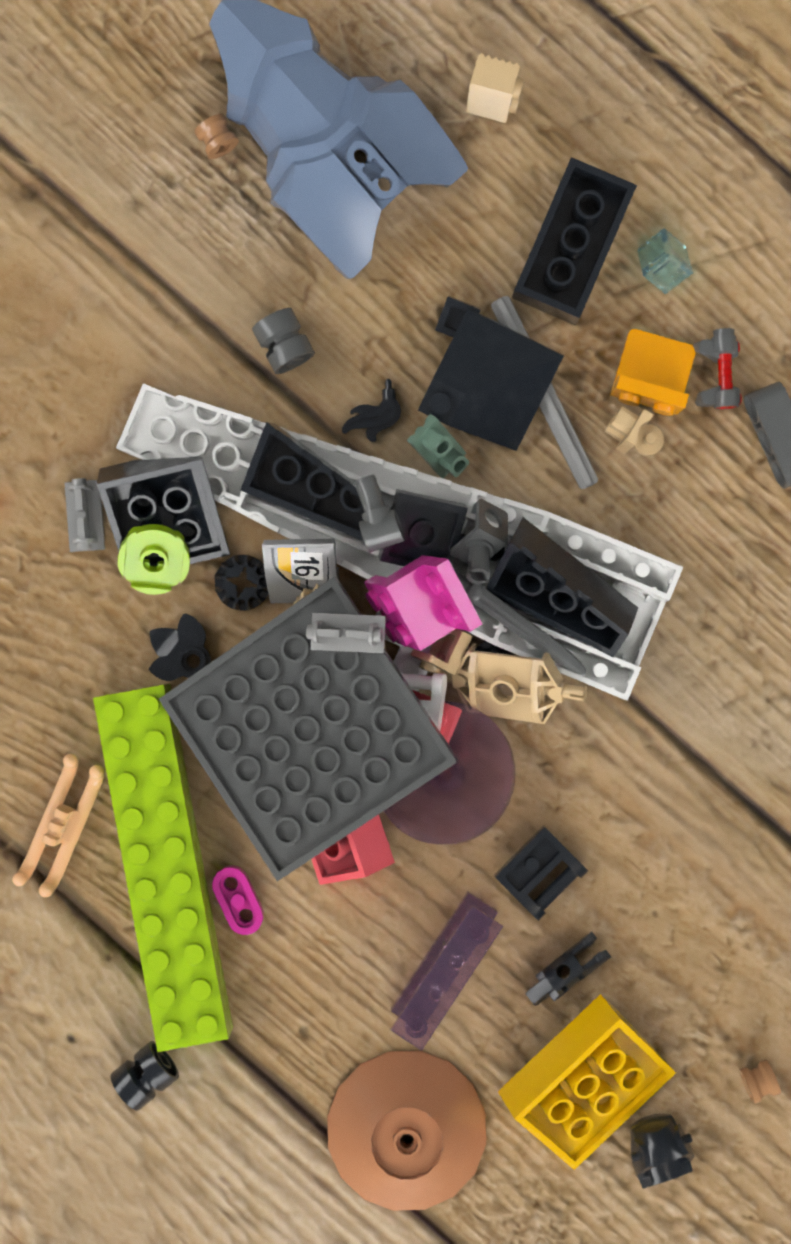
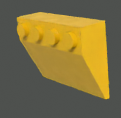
[498,994,676,1170]

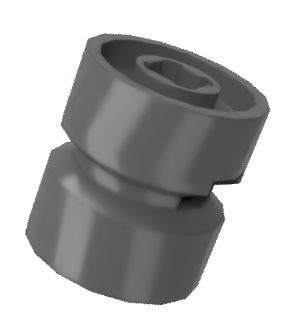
[252,308,315,374]

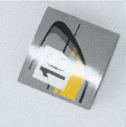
[262,538,340,603]

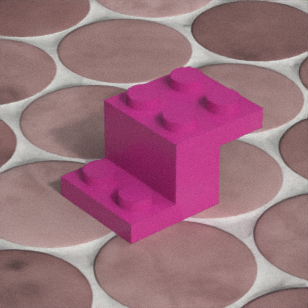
[364,555,482,651]

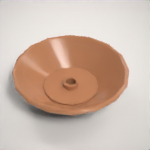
[327,1050,486,1211]

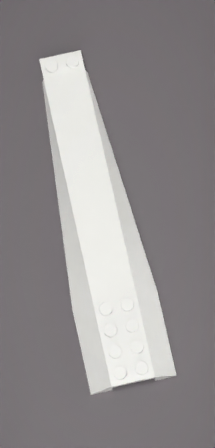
[116,384,683,701]

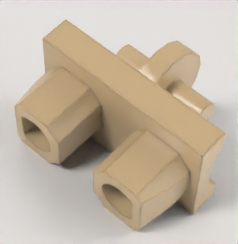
[604,406,664,456]

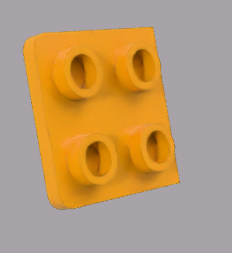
[610,329,696,416]

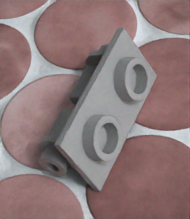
[64,478,105,552]
[306,613,386,653]

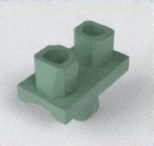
[407,414,469,479]

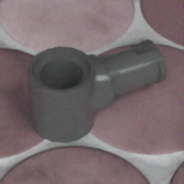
[354,475,405,553]

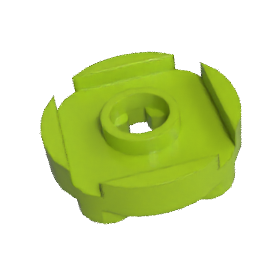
[118,524,190,595]

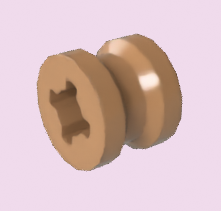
[194,114,239,159]
[739,1059,781,1104]

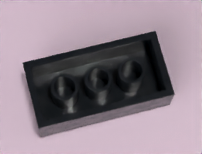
[512,157,637,326]

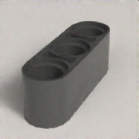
[744,382,791,489]

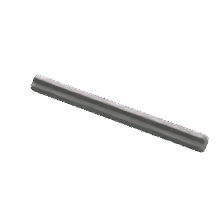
[491,296,598,489]

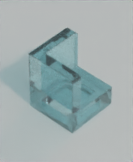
[638,228,693,294]

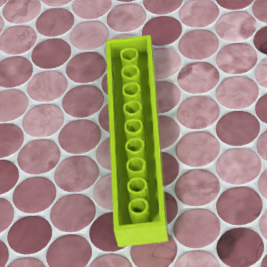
[93,684,233,1052]

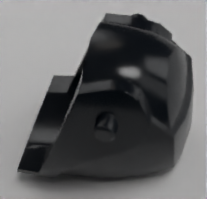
[630,1113,695,1189]

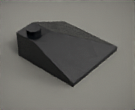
[418,308,564,451]
[97,457,230,566]

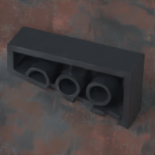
[240,422,391,541]
[486,517,638,658]

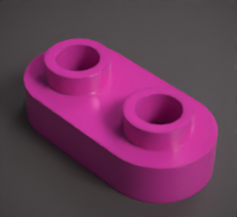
[212,865,264,935]

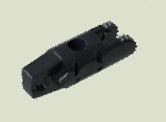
[525,931,611,1006]

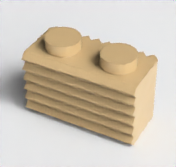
[466,53,524,123]

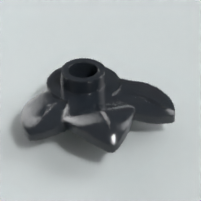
[149,613,211,681]

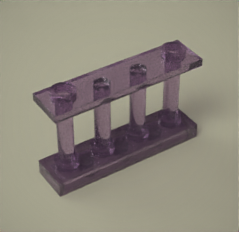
[391,891,503,1051]

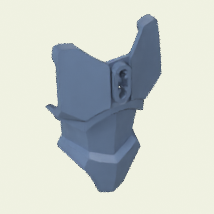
[209,0,468,279]

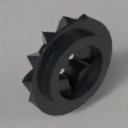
[215,555,268,611]

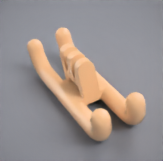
[12,754,105,897]

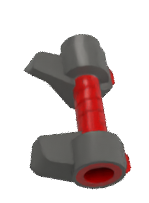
[693,328,742,410]

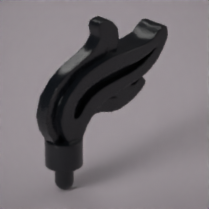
[342,379,401,442]

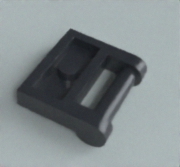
[494,825,588,921]

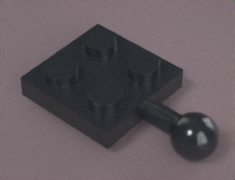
[378,489,505,566]

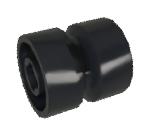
[110,1041,179,1111]

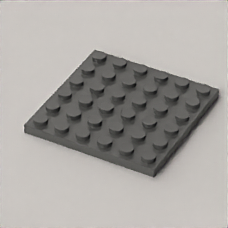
[159,577,459,881]

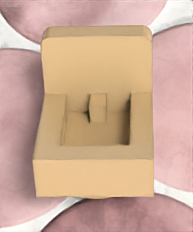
[410,629,473,675]

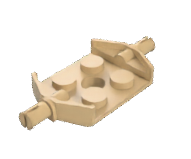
[440,643,588,724]

